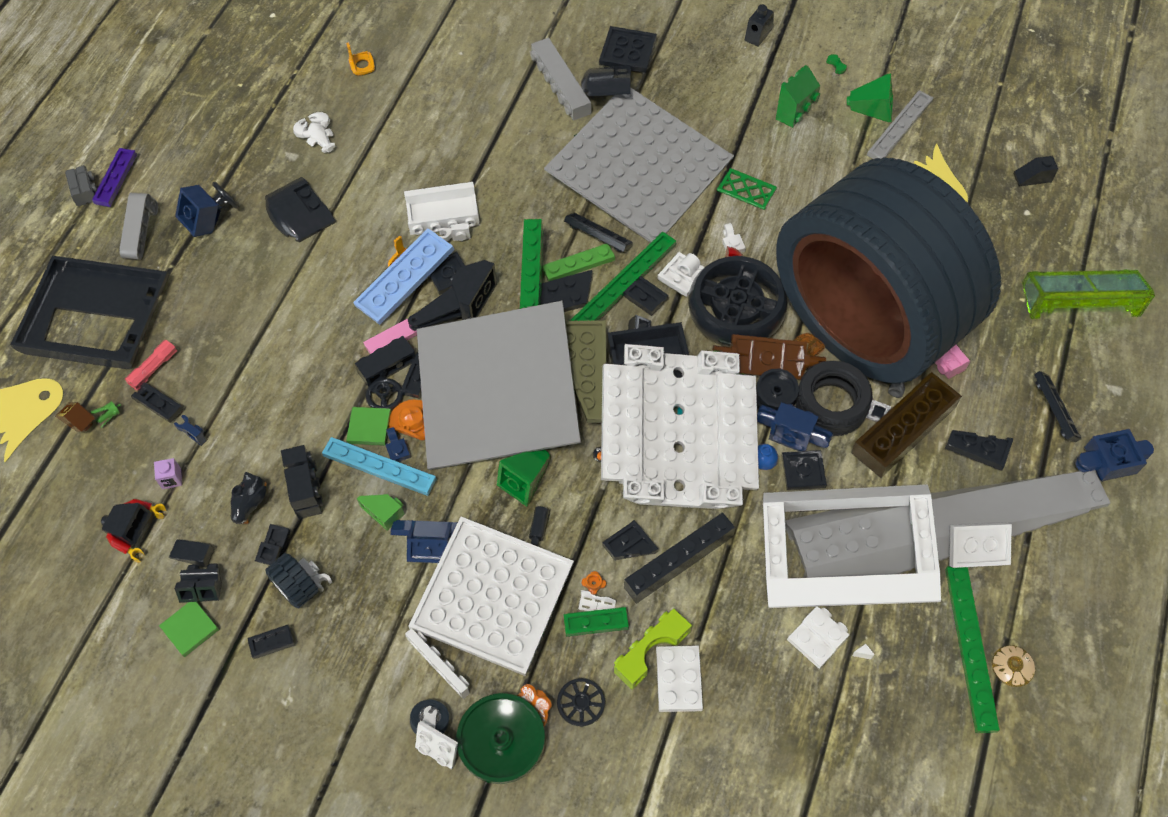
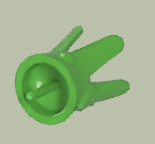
[90,401,121,428]

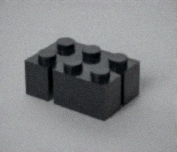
[281,445,324,520]

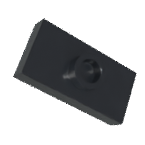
[247,624,295,659]

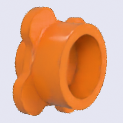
[581,571,606,595]

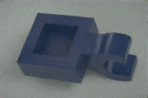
[174,415,207,446]
[385,427,411,462]

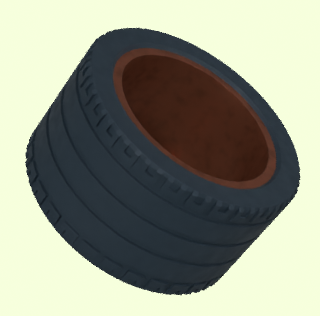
[776,157,1001,383]

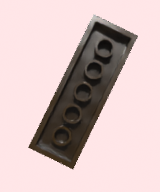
[851,372,962,478]

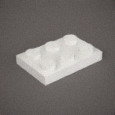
[949,523,1012,568]
[656,646,703,712]

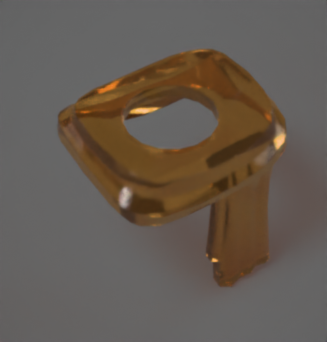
[793,333,825,356]

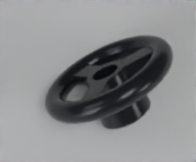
[365,378,403,410]

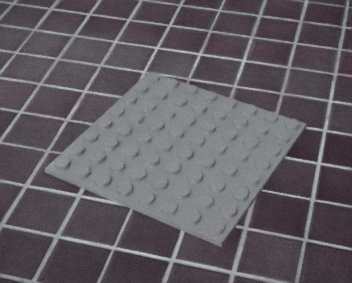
[544,88,734,243]
[417,301,581,470]

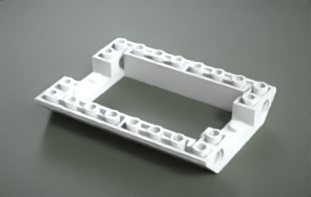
[763,484,941,608]

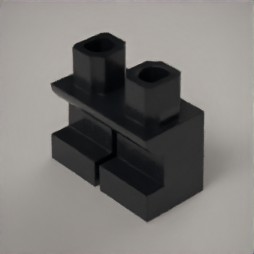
[174,563,222,603]

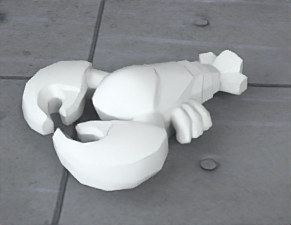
[293,112,336,153]

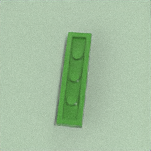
[542,244,615,281]

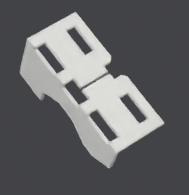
[578,590,616,611]

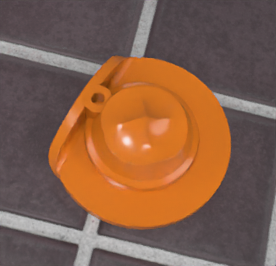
[389,399,425,440]

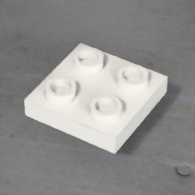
[658,252,704,297]

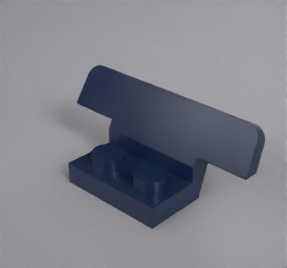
[391,520,458,563]

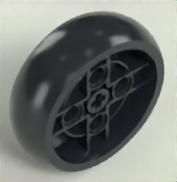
[688,256,788,347]

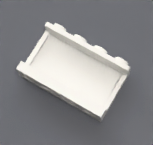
[404,182,480,235]

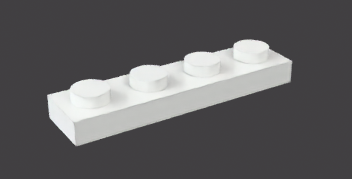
[405,628,470,699]

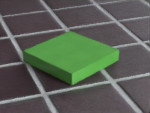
[346,407,391,446]
[159,602,219,657]

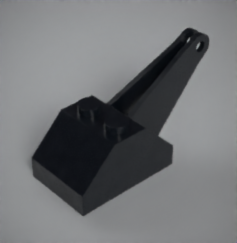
[408,260,497,331]

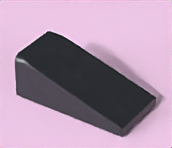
[169,539,214,568]

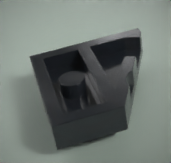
[602,520,658,560]

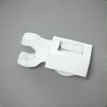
[439,223,470,242]
[722,223,745,253]
[298,558,332,591]

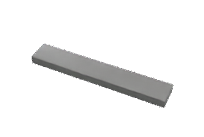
[867,90,933,159]

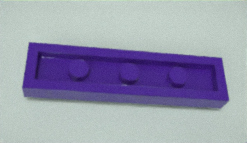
[92,148,137,207]

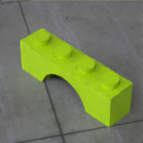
[614,608,692,690]

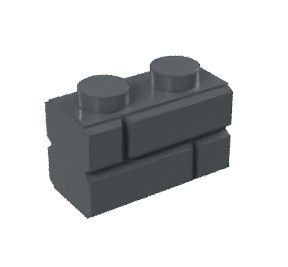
[65,165,97,207]

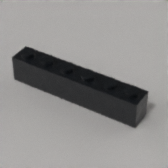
[624,512,735,604]

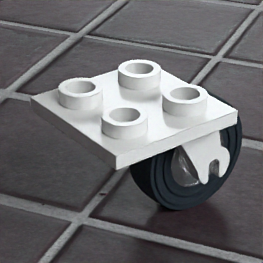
[410,699,458,769]

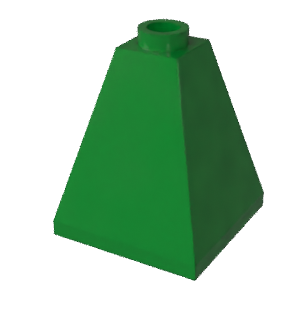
[847,74,893,122]
[497,449,550,507]

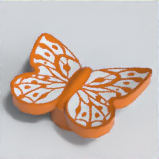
[516,684,552,726]

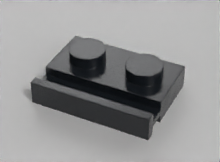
[624,276,669,316]

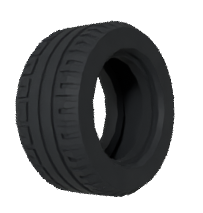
[795,360,873,436]

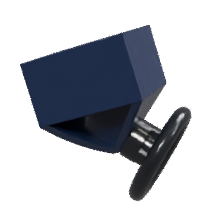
[175,182,239,237]

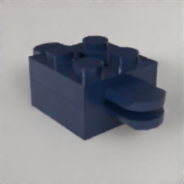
[757,402,833,451]
[1075,429,1154,482]

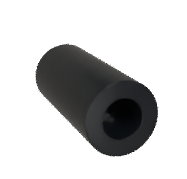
[529,506,549,547]

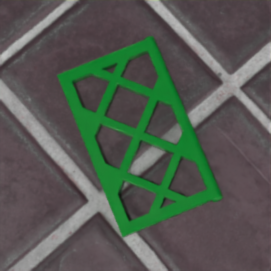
[717,168,777,210]

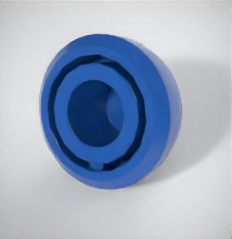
[758,444,778,470]

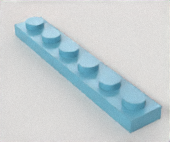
[322,437,437,496]

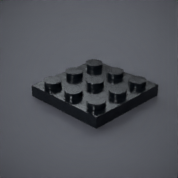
[599,26,657,73]

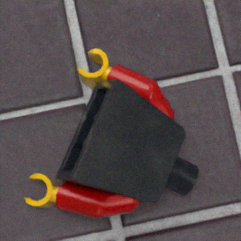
[101,499,166,563]

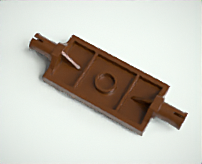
[712,334,826,380]

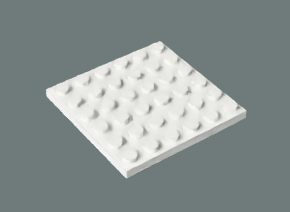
[408,517,574,676]

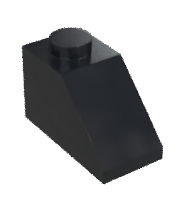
[1013,156,1058,187]

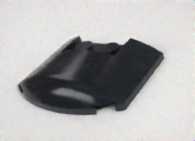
[581,66,631,96]
[265,177,336,243]

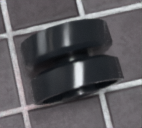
[756,368,799,411]

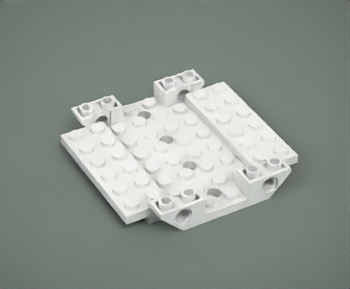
[601,344,759,509]

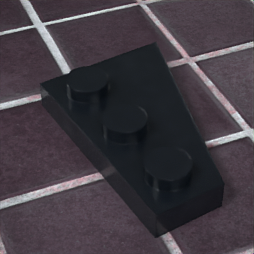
[945,430,1014,471]

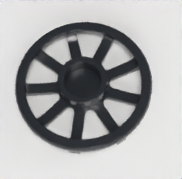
[557,678,605,727]

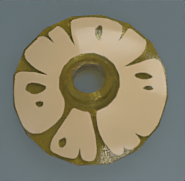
[992,645,1036,687]

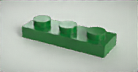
[563,607,629,637]

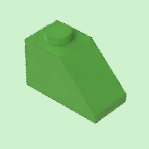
[357,494,405,531]

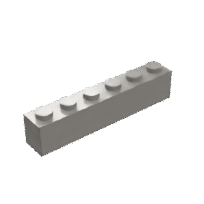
[530,38,591,121]

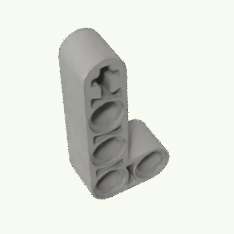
[120,192,158,260]

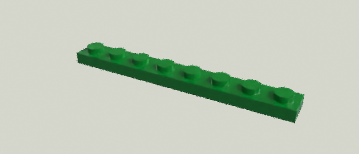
[570,231,676,321]
[945,566,1000,733]

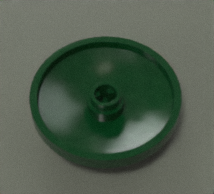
[456,693,545,784]

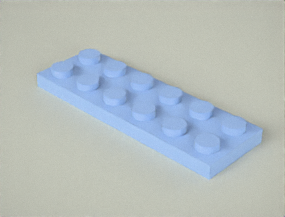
[353,228,454,325]

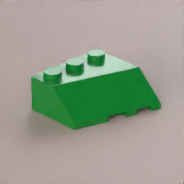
[776,65,820,128]

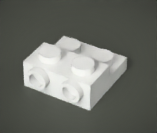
[787,606,849,669]

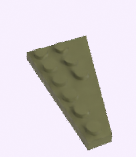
[565,320,606,423]

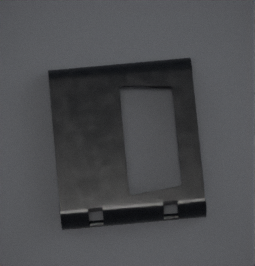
[10,255,169,369]

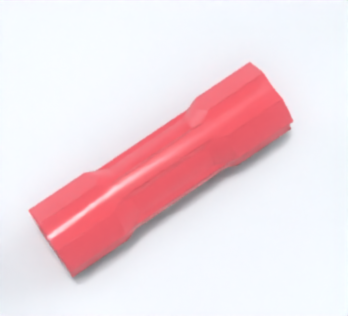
[125,340,177,390]

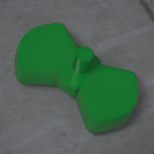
[826,54,847,74]

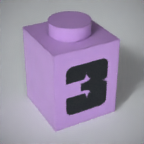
[154,458,182,489]

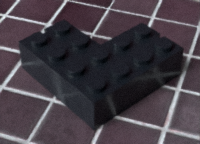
[608,322,689,378]

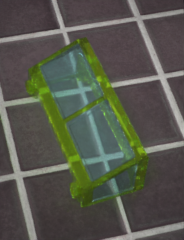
[1022,269,1155,319]

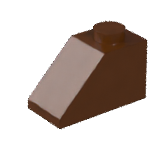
[55,402,95,432]

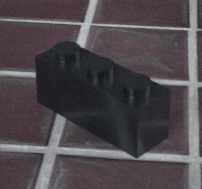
[355,336,416,387]

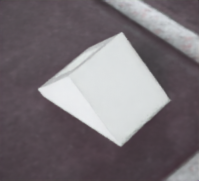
[852,644,874,659]

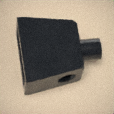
[744,4,774,47]

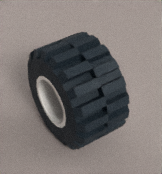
[265,553,319,609]

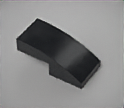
[255,524,291,565]

